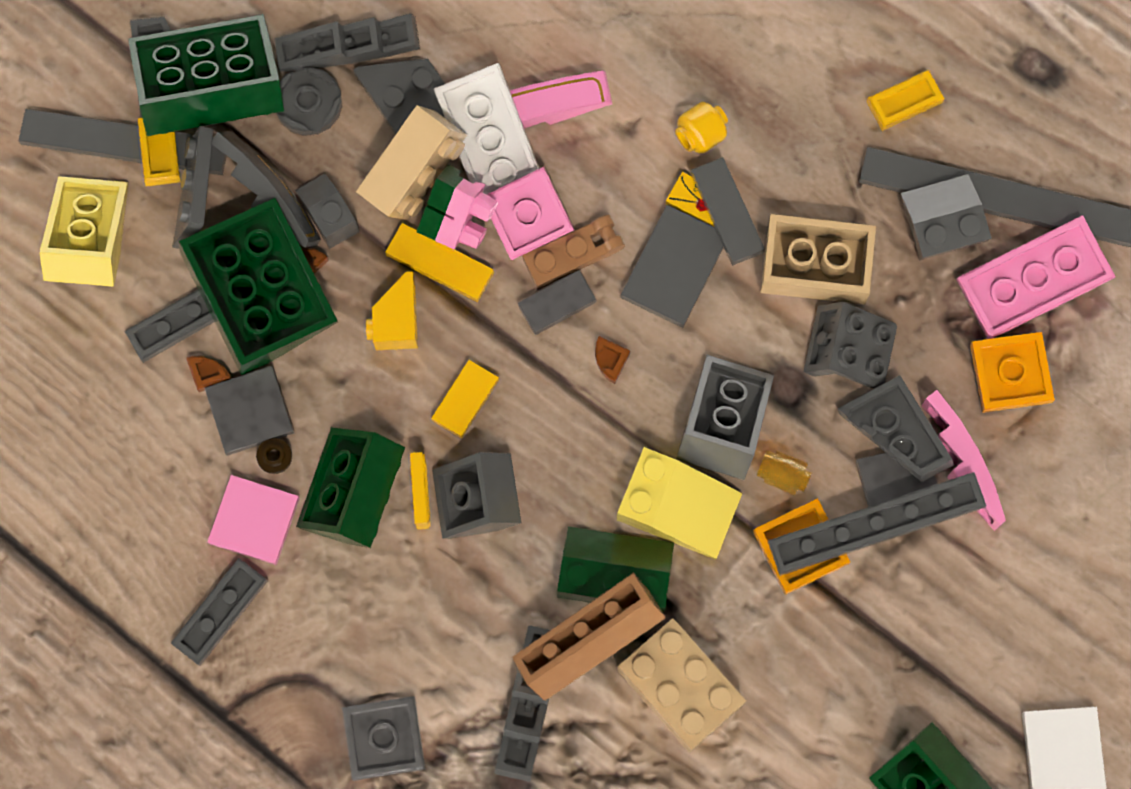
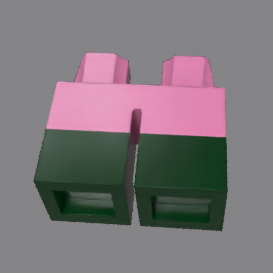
[416,165,498,249]

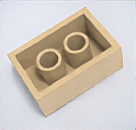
[356,105,467,220]
[760,214,876,305]
[617,618,746,753]

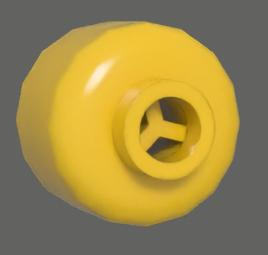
[675,102,728,154]

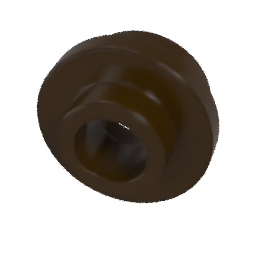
[256,438,292,474]

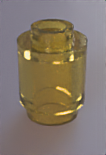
[757,450,812,496]

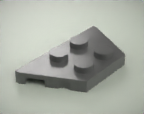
[353,58,445,135]

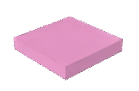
[486,167,574,260]
[207,475,300,565]

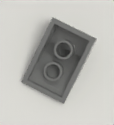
[676,355,774,480]

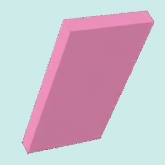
[956,215,1116,339]

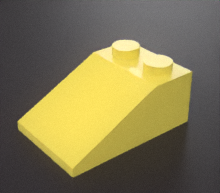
[39,176,128,286]
[617,447,742,560]

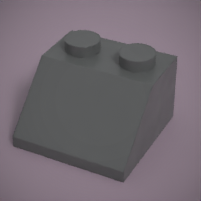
[900,174,992,261]
[432,452,522,539]

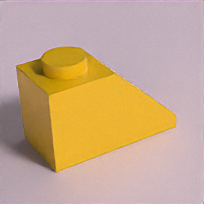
[366,271,418,351]

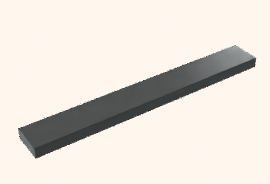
[859,147,1131,248]

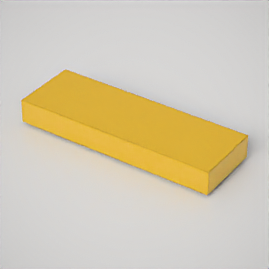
[385,223,494,303]

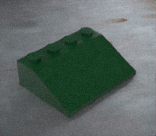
[128,14,284,136]
[179,198,338,376]

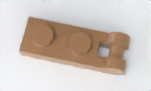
[522,215,625,289]

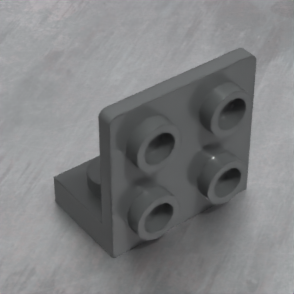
[803,302,897,389]

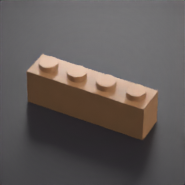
[512,573,666,701]

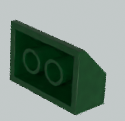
[296,427,405,548]
[557,527,674,614]
[869,722,992,789]

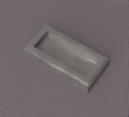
[518,270,596,335]

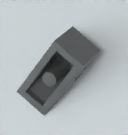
[295,174,359,249]

